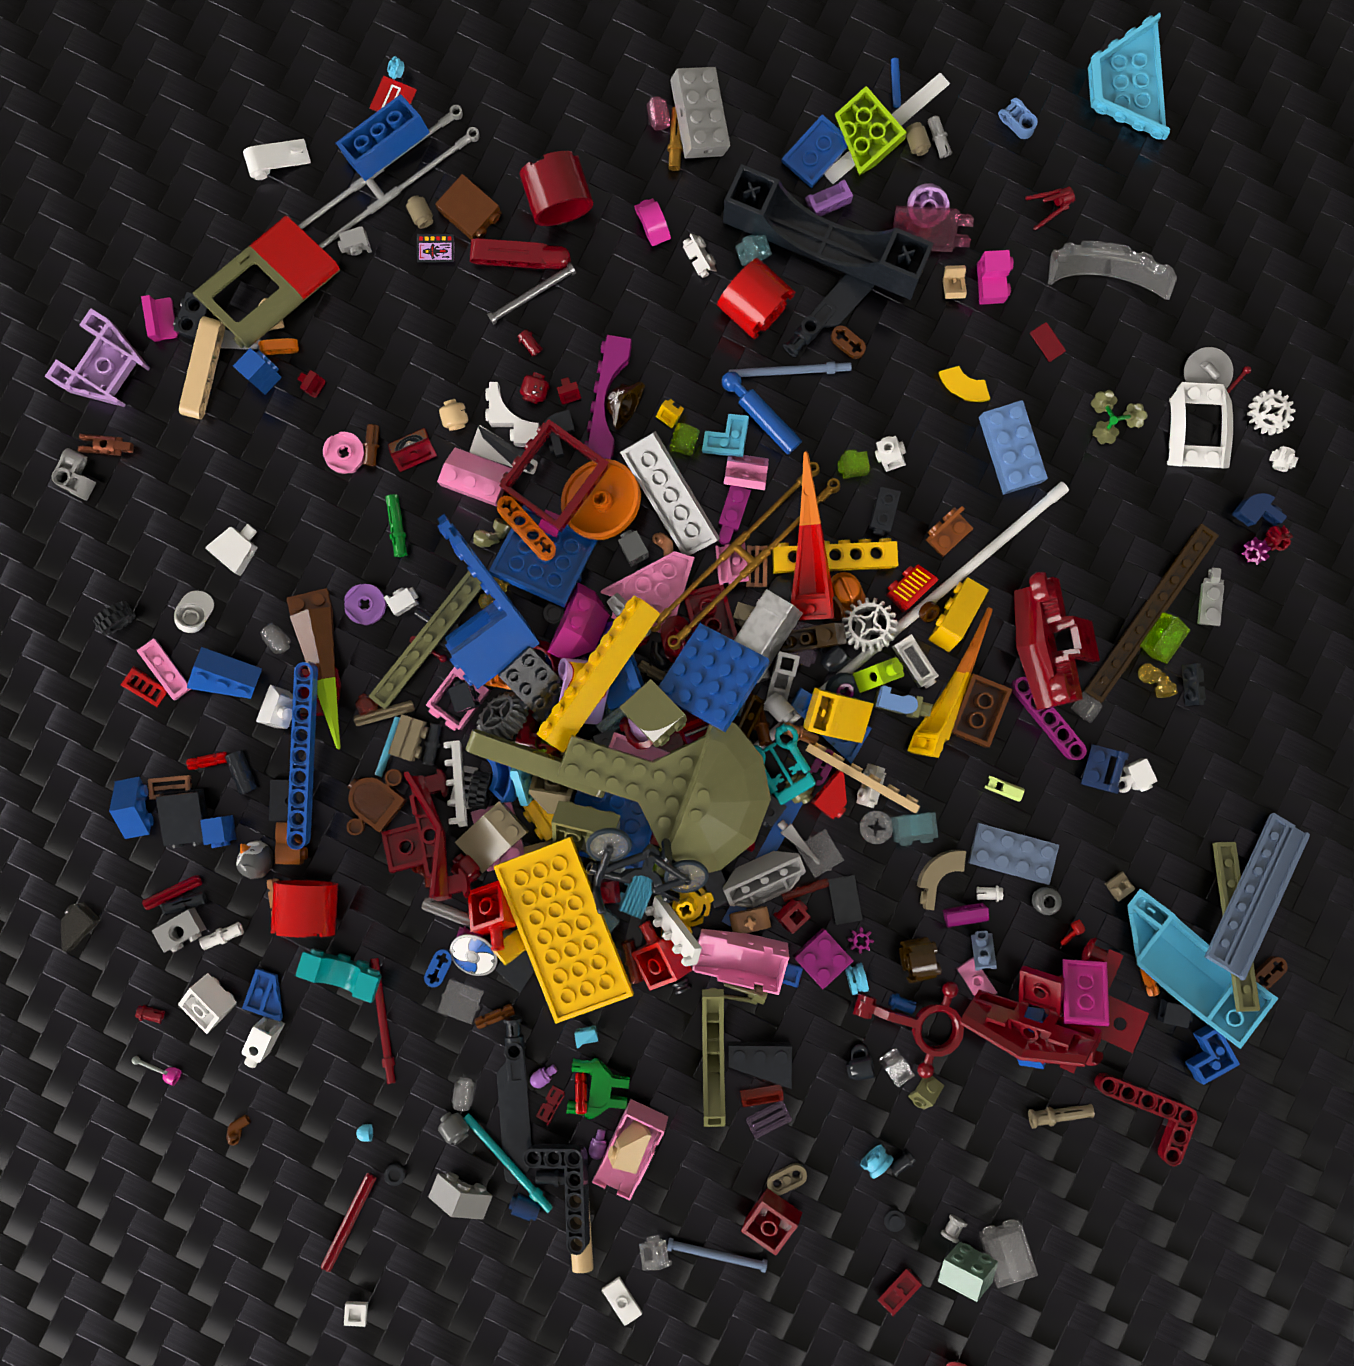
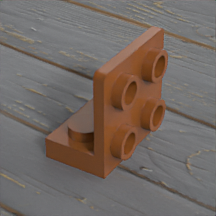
[926,506,974,557]

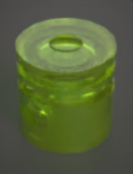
[669,423,700,455]

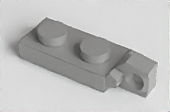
[1197,568,1224,626]

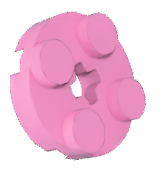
[323,432,365,474]

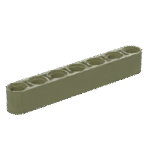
[466,729,605,798]

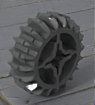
[477,691,529,740]

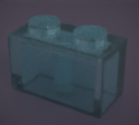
[891,812,938,846]

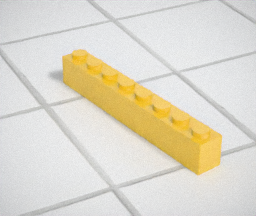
[537,595,661,753]

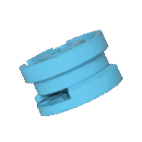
[845,963,869,995]
[860,1145,893,1178]

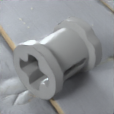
[941,1214,967,1243]

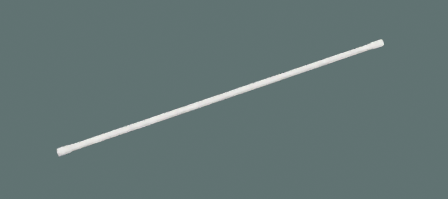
[649,482,1069,844]

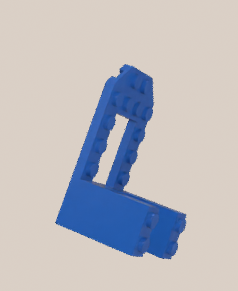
[437,514,540,689]

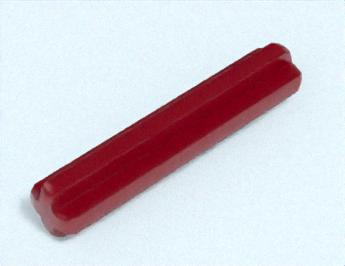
[142,875,202,910]

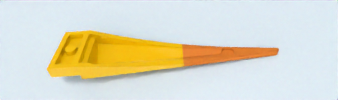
[907,607,993,758]

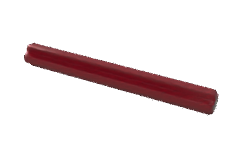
[321,1173,376,1272]

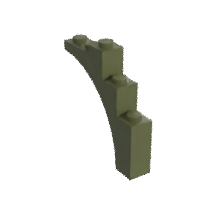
[702,988,725,1127]

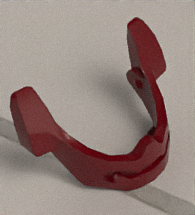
[619,716,652,750]

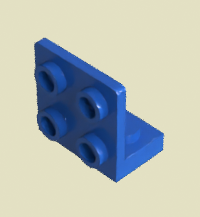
[606,655,645,710]

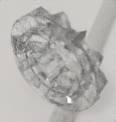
[860,811,893,844]

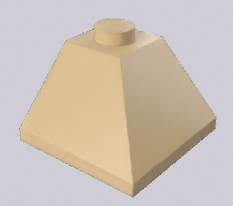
[608,1120,651,1174]

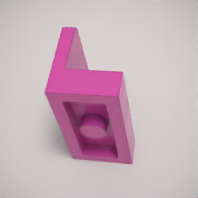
[141,295,178,342]

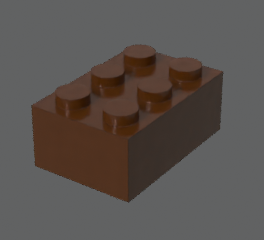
[951,674,1012,747]

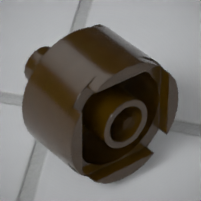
[899,937,941,983]

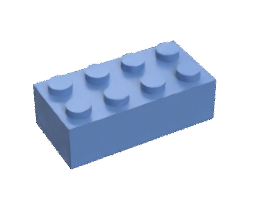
[979,400,1048,495]

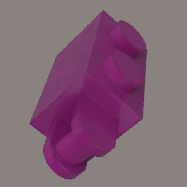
[718,485,751,545]

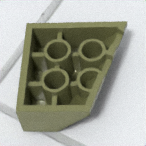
[551,801,620,863]

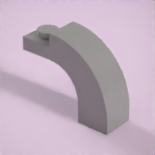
[764,651,800,711]

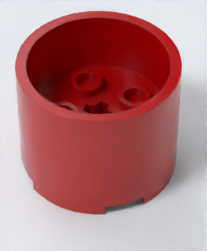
[717,258,795,339]
[271,880,338,938]

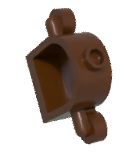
[347,769,408,835]

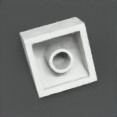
[178,973,237,1034]

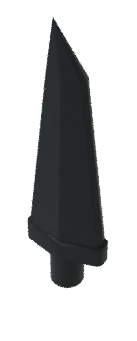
[478,425,534,472]

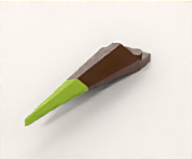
[287,588,340,750]

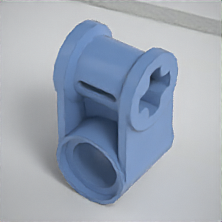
[998,98,1037,139]

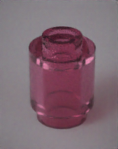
[646,97,670,130]

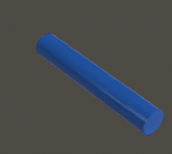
[891,58,901,108]

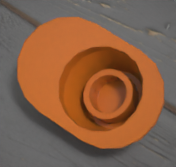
[831,572,866,617]

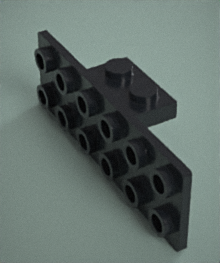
[498,646,604,740]

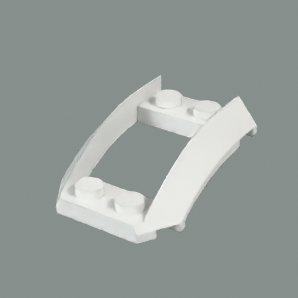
[1167,382,1233,468]

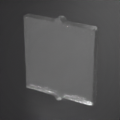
[796,829,844,878]
[437,979,484,1024]

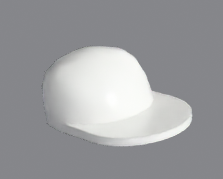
[174,591,214,633]

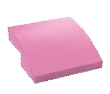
[724,455,769,490]

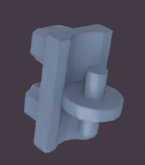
[971,931,997,971]

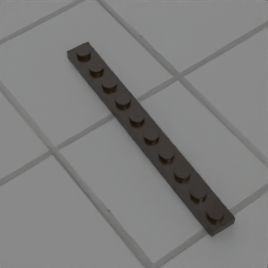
[1083,524,1219,703]

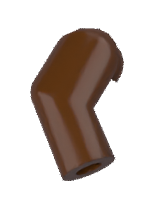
[226,1114,251,1146]

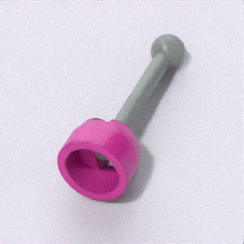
[132,1056,181,1086]

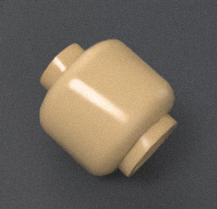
[439,399,468,431]

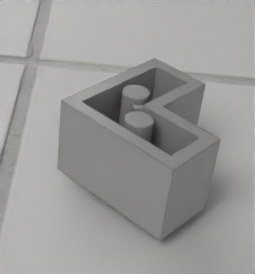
[428,1172,492,1219]

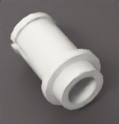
[976,885,1003,902]

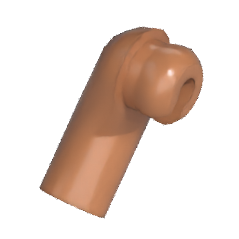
[652,532,674,557]

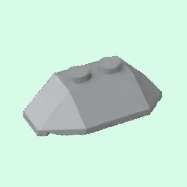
[722,851,806,908]

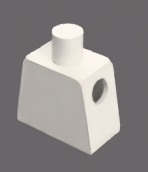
[206,524,257,576]
[256,685,293,729]
[242,1016,285,1068]

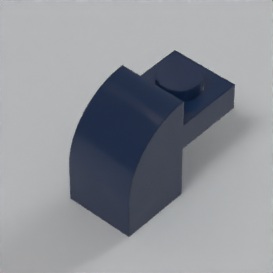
[1232,493,1287,527]

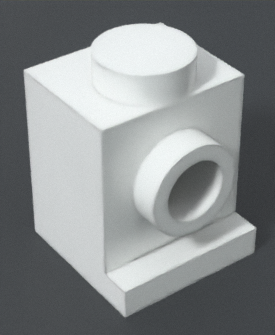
[384,587,419,616]

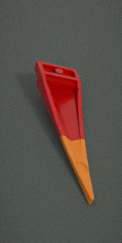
[791,451,834,620]

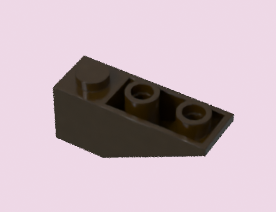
[780,623,847,653]

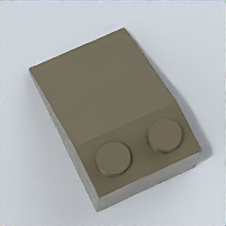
[455,801,529,873]

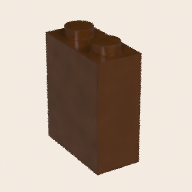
[435,174,501,240]

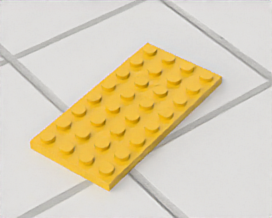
[493,836,634,1024]

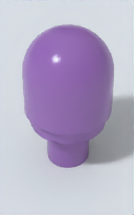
[530,1064,558,1088]
[589,1129,607,1160]

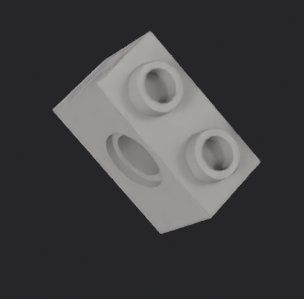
[152,908,206,953]

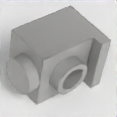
[338,226,372,255]

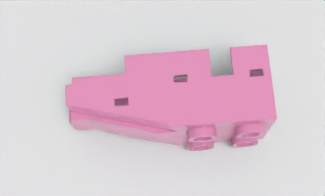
[692,929,789,995]
[592,1099,668,1200]

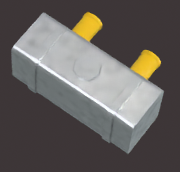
[734,589,803,683]

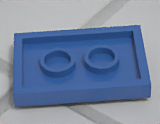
[781,114,848,188]

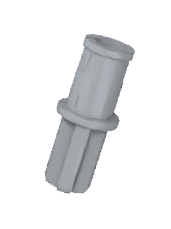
[928,116,952,158]

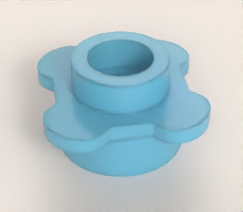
[387,56,404,79]

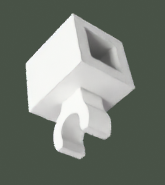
[1119,759,1157,793]

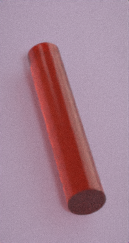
[781,878,829,902]

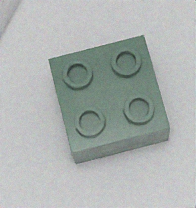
[938,1242,998,1302]

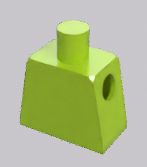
[853,657,904,693]

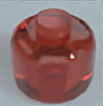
[355,693,379,716]

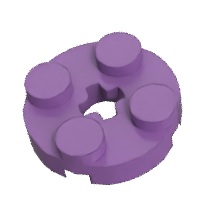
[344,584,387,625]

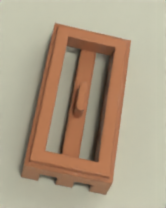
[746,545,767,587]
[148,775,192,800]

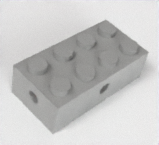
[670,67,730,158]

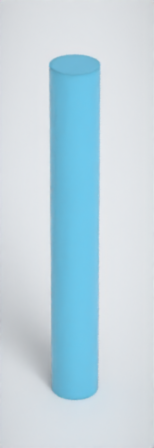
[375,716,400,777]

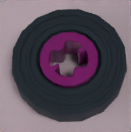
[825,672,862,699]

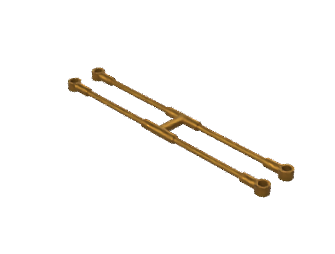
[650,462,840,650]

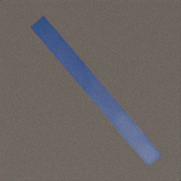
[722,800,803,926]

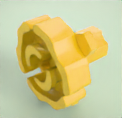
[668,881,714,927]

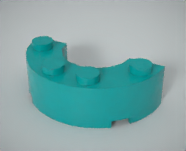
[295,948,381,1003]

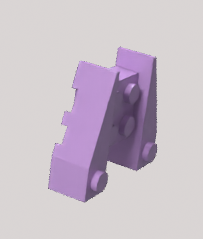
[45,308,150,407]

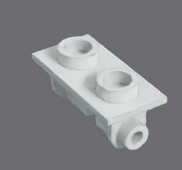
[683,234,717,278]
[856,764,886,808]

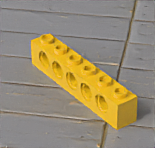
[772,538,898,574]

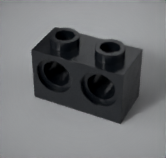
[173,292,213,341]

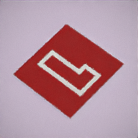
[370,76,417,111]

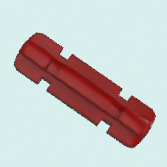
[186,752,227,770]
[575,1072,587,1114]

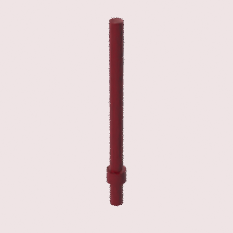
[370,958,396,1084]

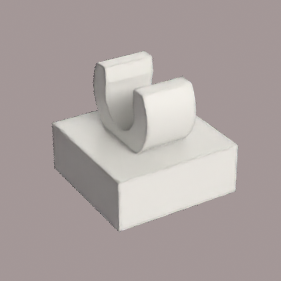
[344,1301,368,1327]

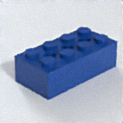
[336,94,430,181]

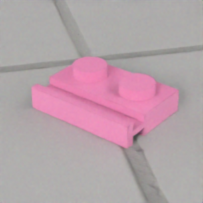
[715,542,749,585]

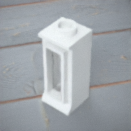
[892,634,939,688]

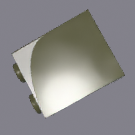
[619,679,687,748]

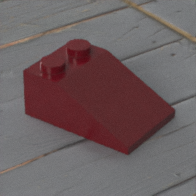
[683,584,737,640]

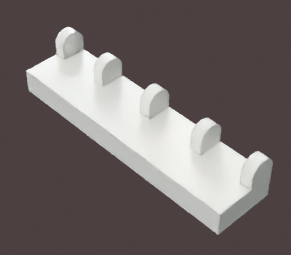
[443,741,468,827]
[645,895,702,966]

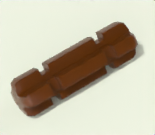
[475,1004,515,1029]

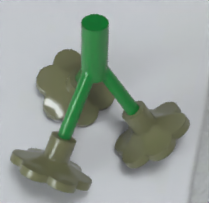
[1091,390,1148,444]

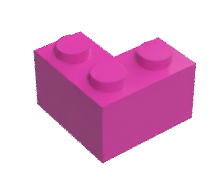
[977,250,1014,304]

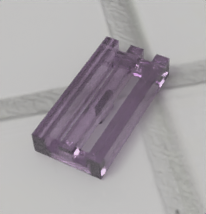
[746,1100,792,1139]

